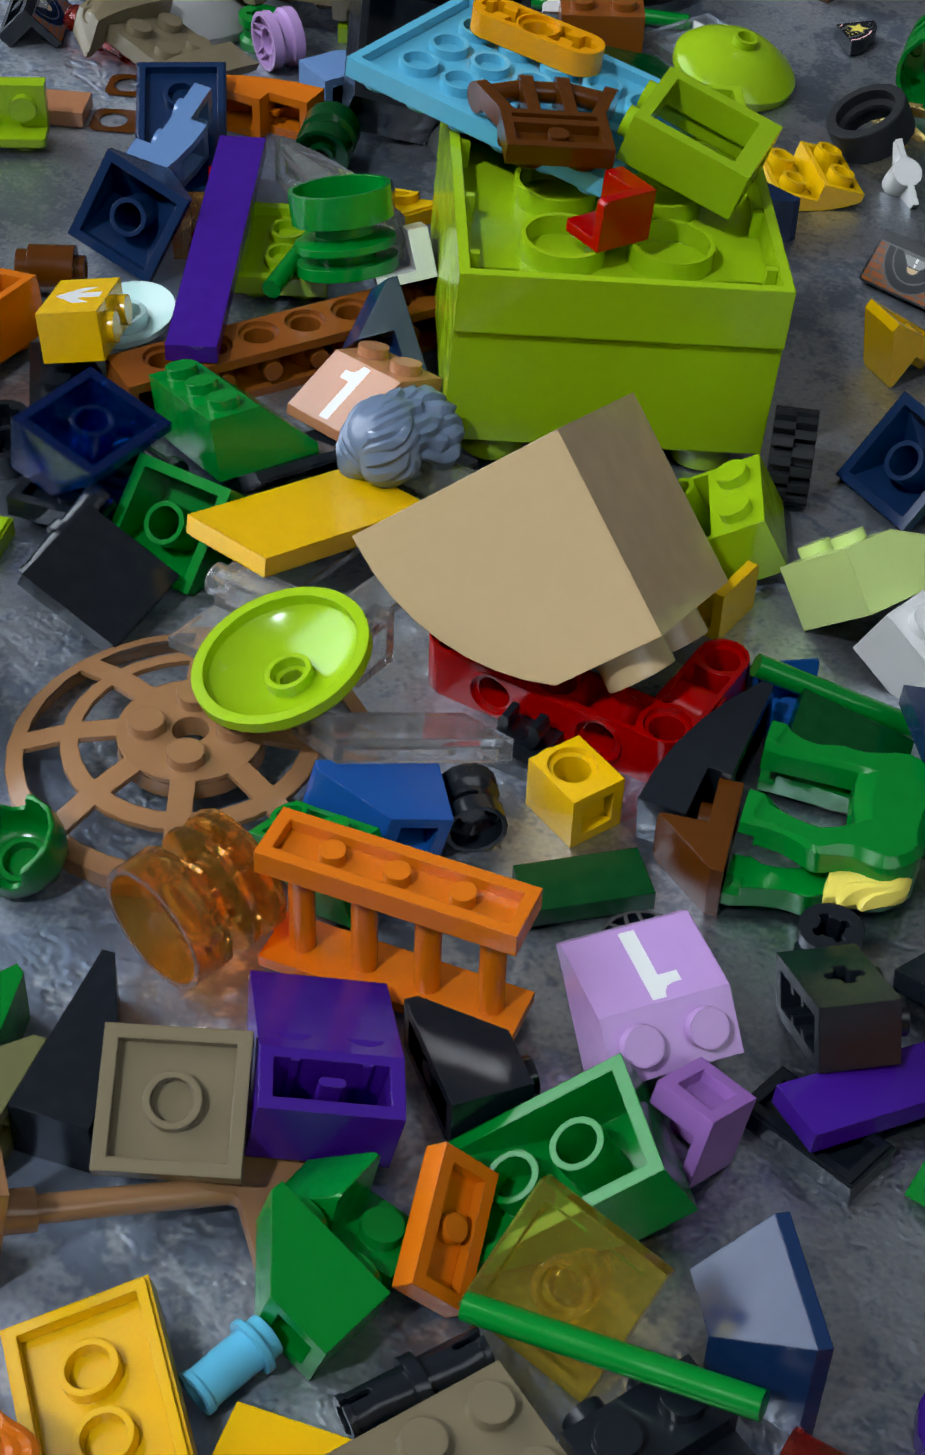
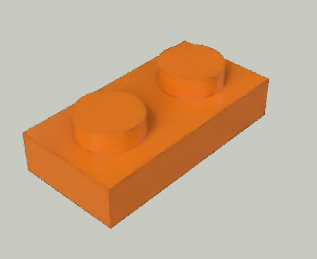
[392,1142,499,1318]

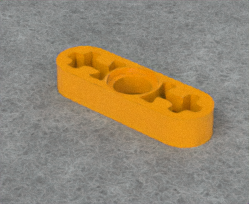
[470,0,605,77]

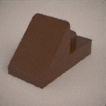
[653,778,745,917]

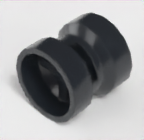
[442,763,508,852]

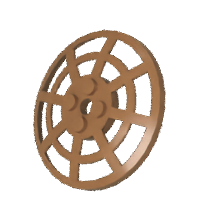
[4,632,378,900]

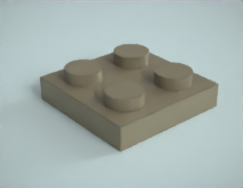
[89,1022,255,1185]

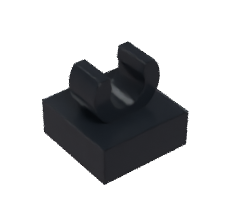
[481,701,564,782]

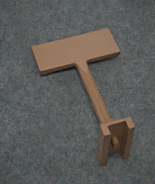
[0,1146,306,1270]

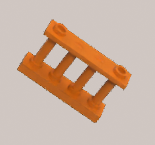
[253,807,543,1041]

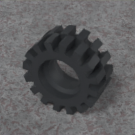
[767,405,820,507]

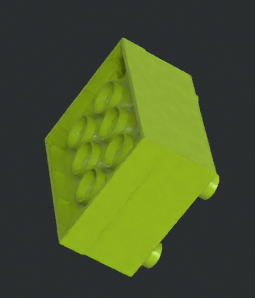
[431,84,796,471]

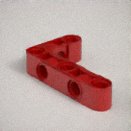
[428,633,750,783]

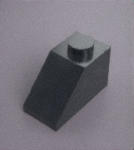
[403,996,541,1142]

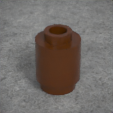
[14,244,88,294]

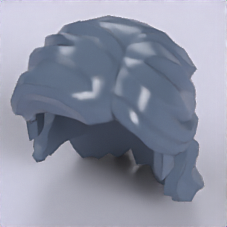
[336,384,465,488]

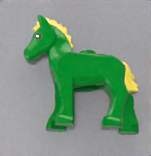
[719,720,925,915]

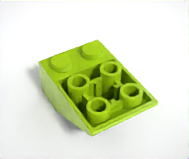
[677,453,788,580]

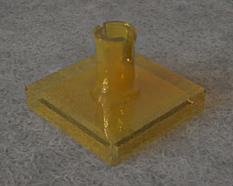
[457,1174,676,1402]

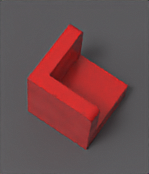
[566,166,657,253]

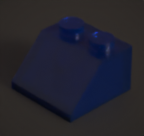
[11,366,172,495]

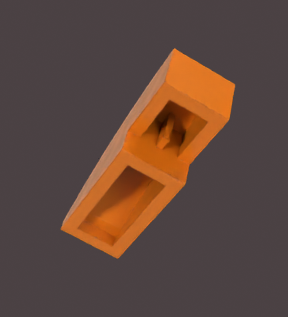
[227,75,324,140]

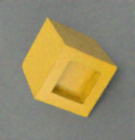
[697,560,759,639]

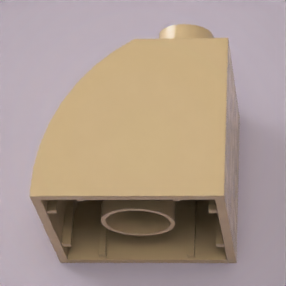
[352,392,728,693]

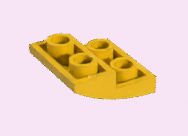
[763,141,865,211]

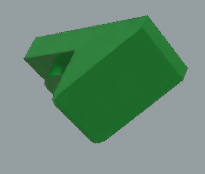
[285,1152,409,1291]

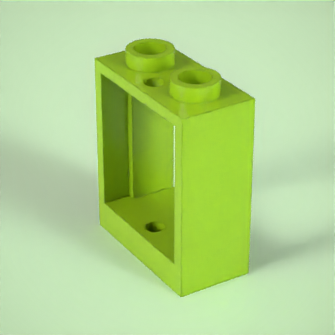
[616,66,783,220]

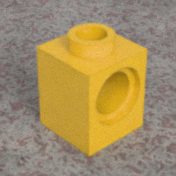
[525,735,625,848]

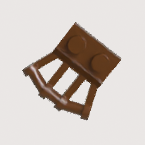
[467,75,619,172]

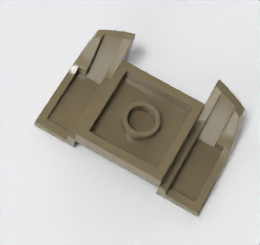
[73,0,259,75]

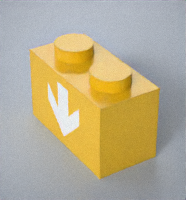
[35,277,133,364]

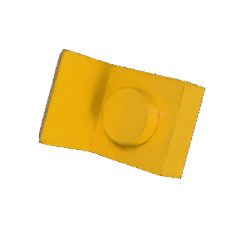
[863,298,925,388]

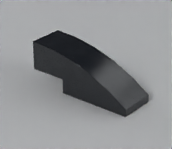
[636,681,774,843]

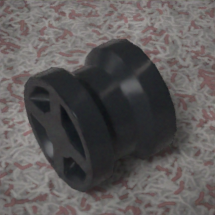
[793,903,865,950]

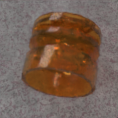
[106,808,287,990]

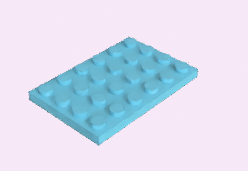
[345,0,693,198]

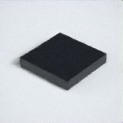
[17,504,180,651]

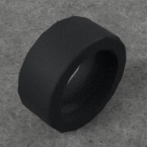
[826,84,916,165]

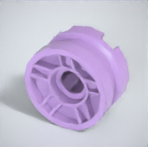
[251,6,306,72]

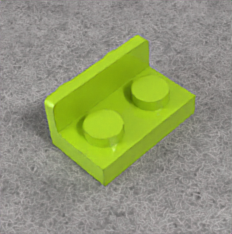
[0,77,50,151]

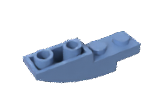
[126,83,213,187]

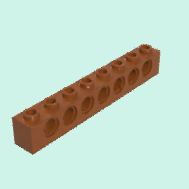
[105,278,437,429]

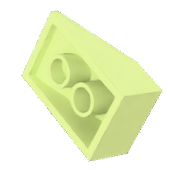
[780,526,925,631]

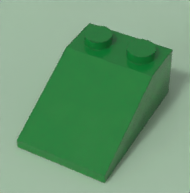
[449,1053,698,1276]

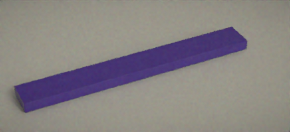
[165,135,267,363]

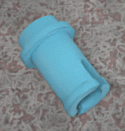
[178,1315,283,1416]

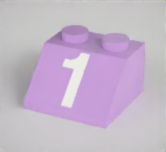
[556,910,744,1081]

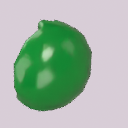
[0,794,69,898]

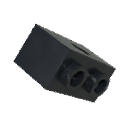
[776,944,910,1074]

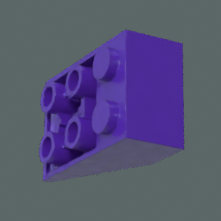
[245,970,407,1168]

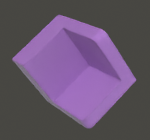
[649,1057,757,1188]

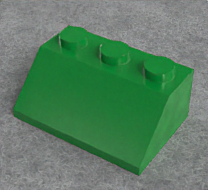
[149,359,319,482]

